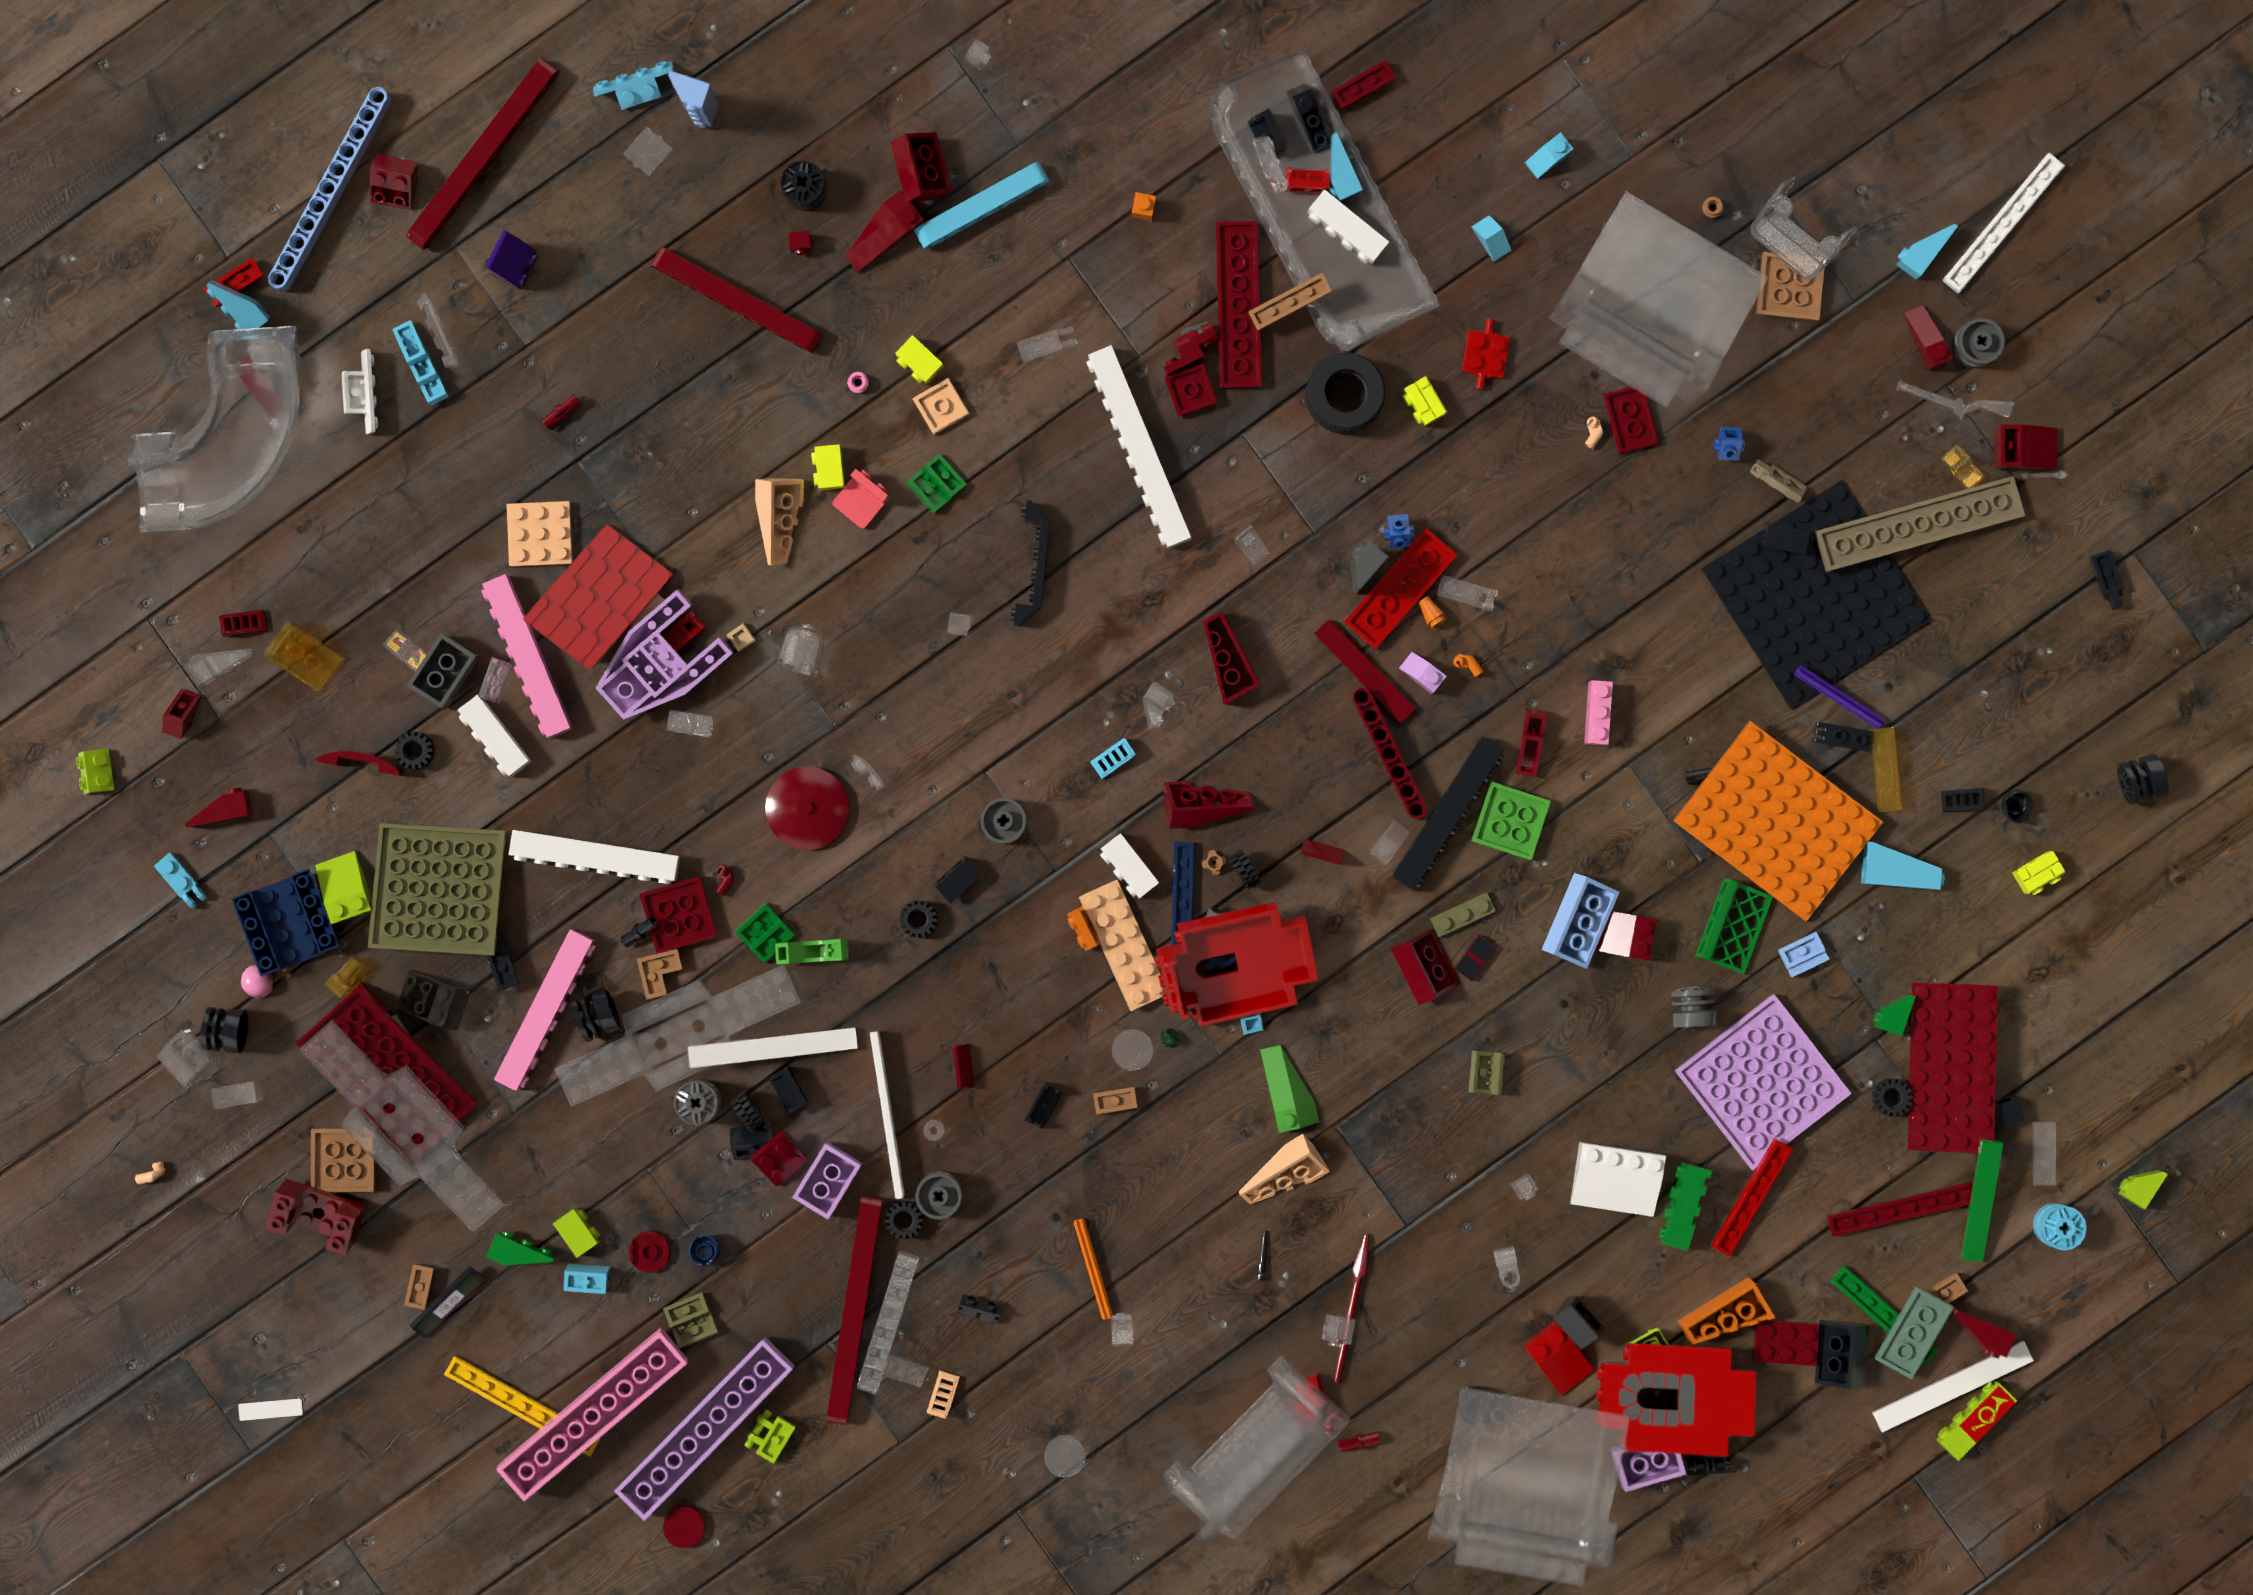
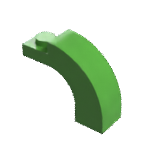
[775,939,849,964]

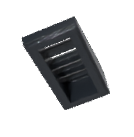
[1941,787,1985,812]

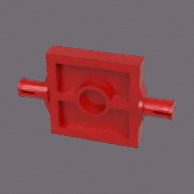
[1461,319,1510,390]

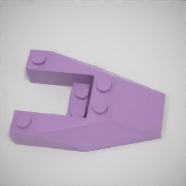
[596,589,733,720]

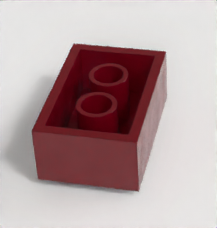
[890,132,952,202]

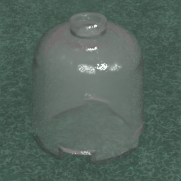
[777,624,824,676]

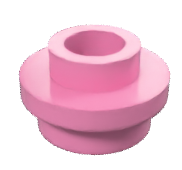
[848,372,869,393]

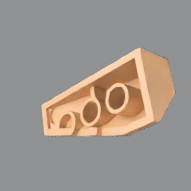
[755,478,804,565]
[1239,1134,1330,1204]

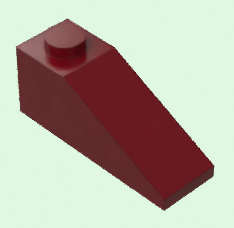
[1903,305,1952,370]
[185,788,253,828]

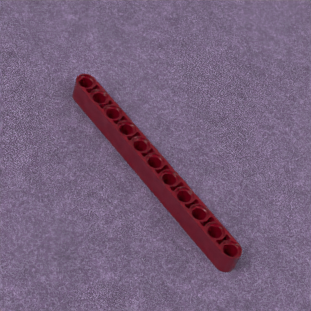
[406,58,560,250]
[826,1195,883,1425]

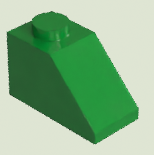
[1873,994,1915,1036]

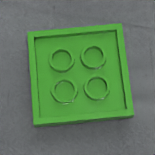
[1471,782,1551,861]

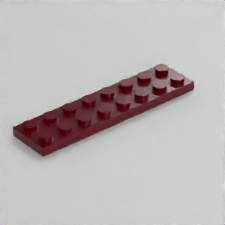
[1216,221,1262,388]

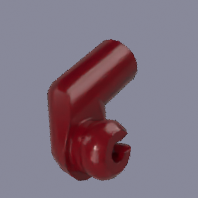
[715,864,734,897]

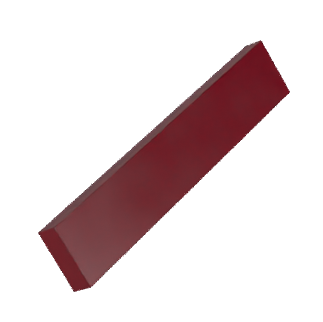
[1314,619,1416,724]

